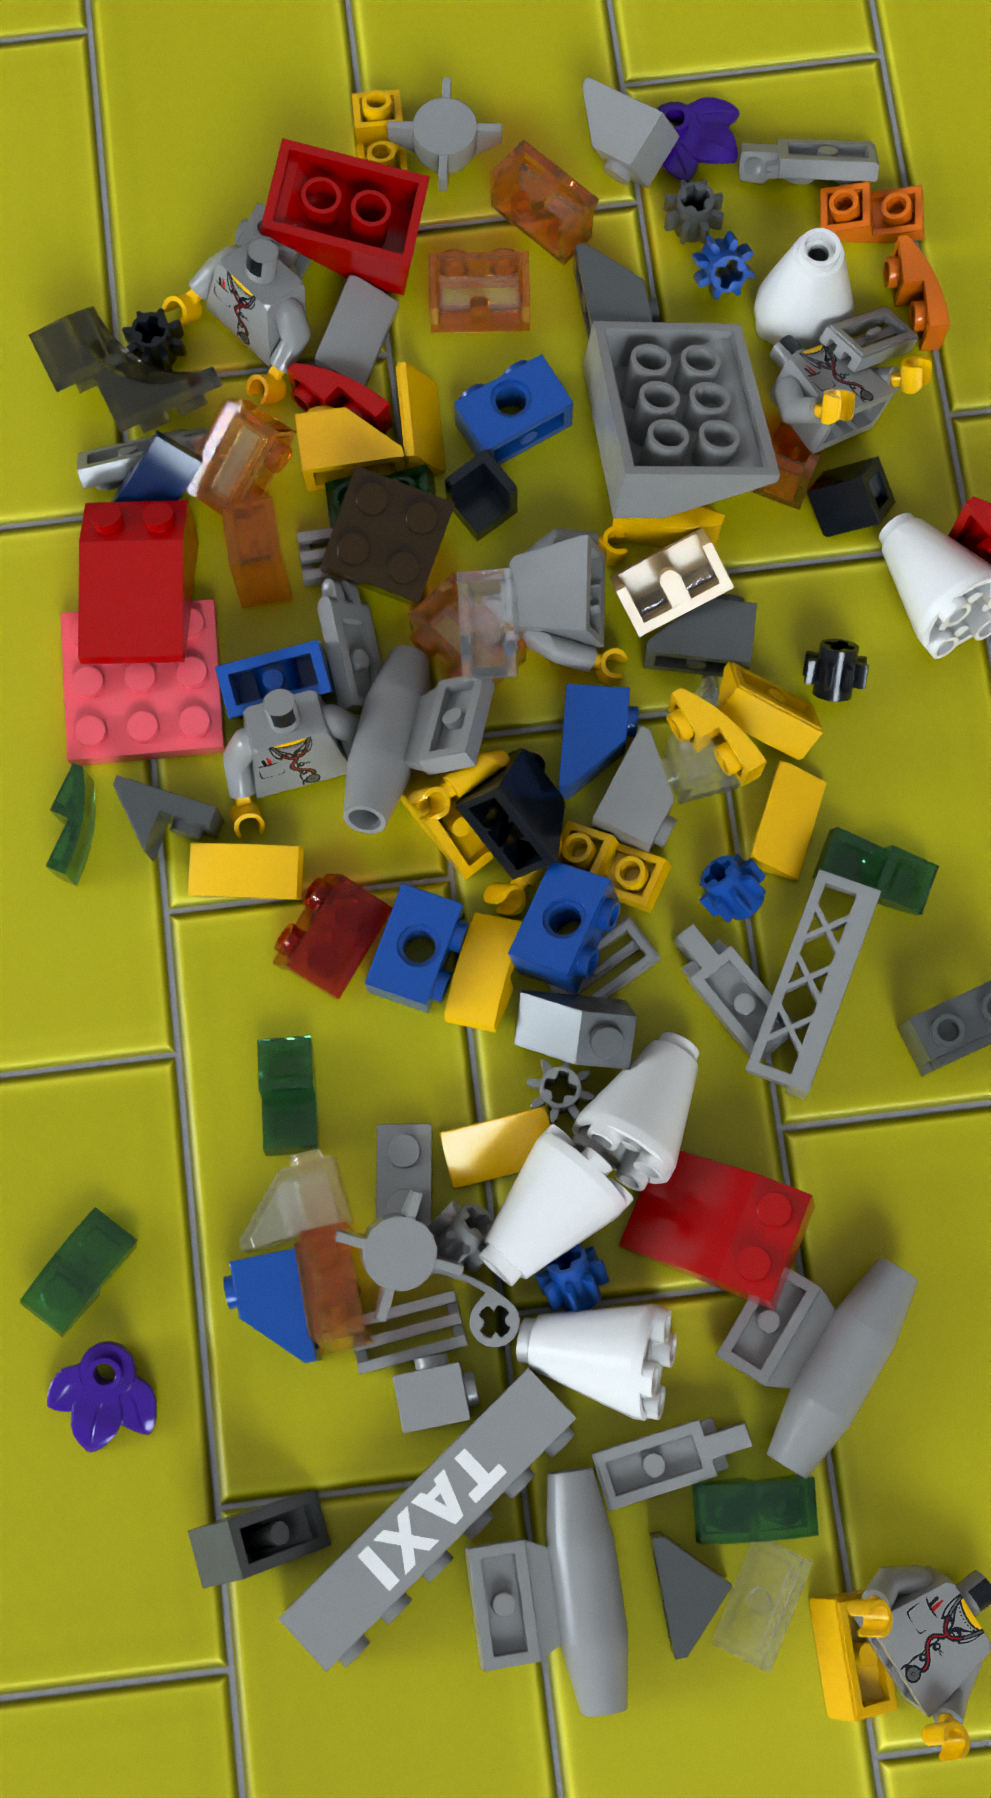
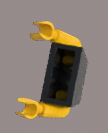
[408,748,565,916]

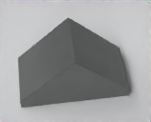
[649,1531,732,1660]

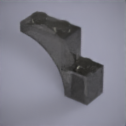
[29,306,222,433]

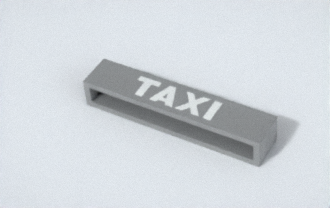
[279,1367,576,1672]

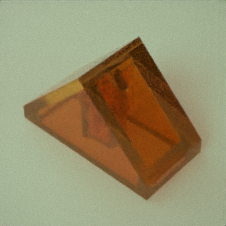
[753,422,825,510]
[221,496,293,608]

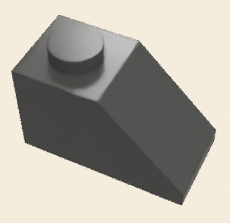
[574,243,660,341]
[643,594,757,677]
[513,990,637,1070]
[188,1489,331,1588]

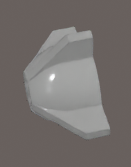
[387,78,502,191]
[334,1189,464,1322]

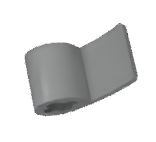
[431,1268,520,1348]

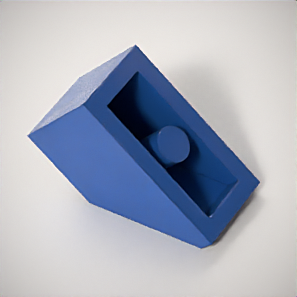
[559,684,639,800]
[223,1248,322,1363]

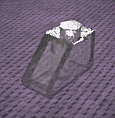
[457,568,520,681]
[661,676,740,804]
[239,1149,354,1254]

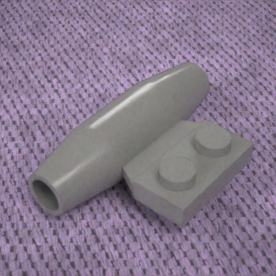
[343,645,495,834]
[716,1258,918,1479]
[464,1467,628,1717]

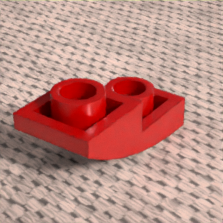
[287,363,393,434]

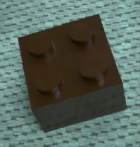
[320,465,455,607]

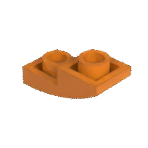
[820,181,925,243]
[883,235,950,351]

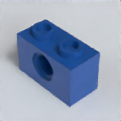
[454,354,573,465]
[215,640,335,719]
[508,861,621,994]
[364,883,470,1014]

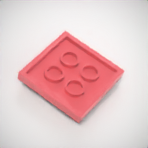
[60,599,226,767]

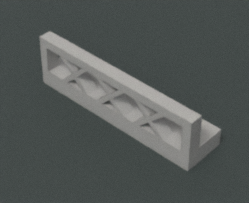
[745,869,881,1101]

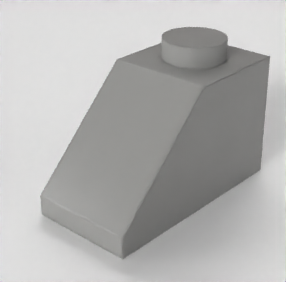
[582,77,680,188]
[591,726,677,853]

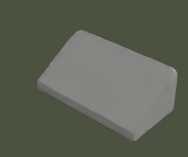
[315,274,399,386]

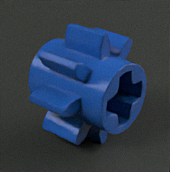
[691,231,755,300]
[699,854,766,922]
[536,1244,610,1312]

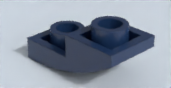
[111,430,202,502]

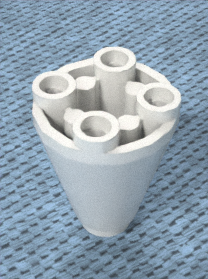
[753,228,854,350]
[879,513,991,659]
[572,1032,700,1191]
[479,1124,633,1286]
[516,1304,677,1421]

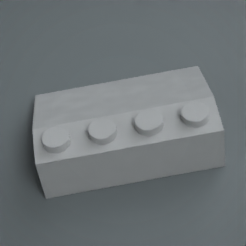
[582,321,780,518]

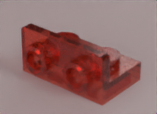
[273,874,393,999]

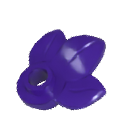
[657,97,740,183]
[47,1341,157,1452]

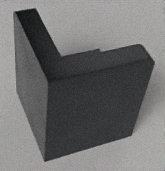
[445,449,518,541]
[807,456,896,537]

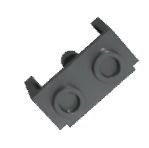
[897,981,991,1077]

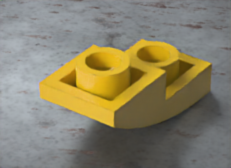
[352,89,408,171]
[612,504,725,548]
[666,688,767,787]
[557,821,672,913]
[188,843,304,900]
[444,912,523,1033]

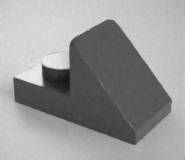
[113,775,224,861]

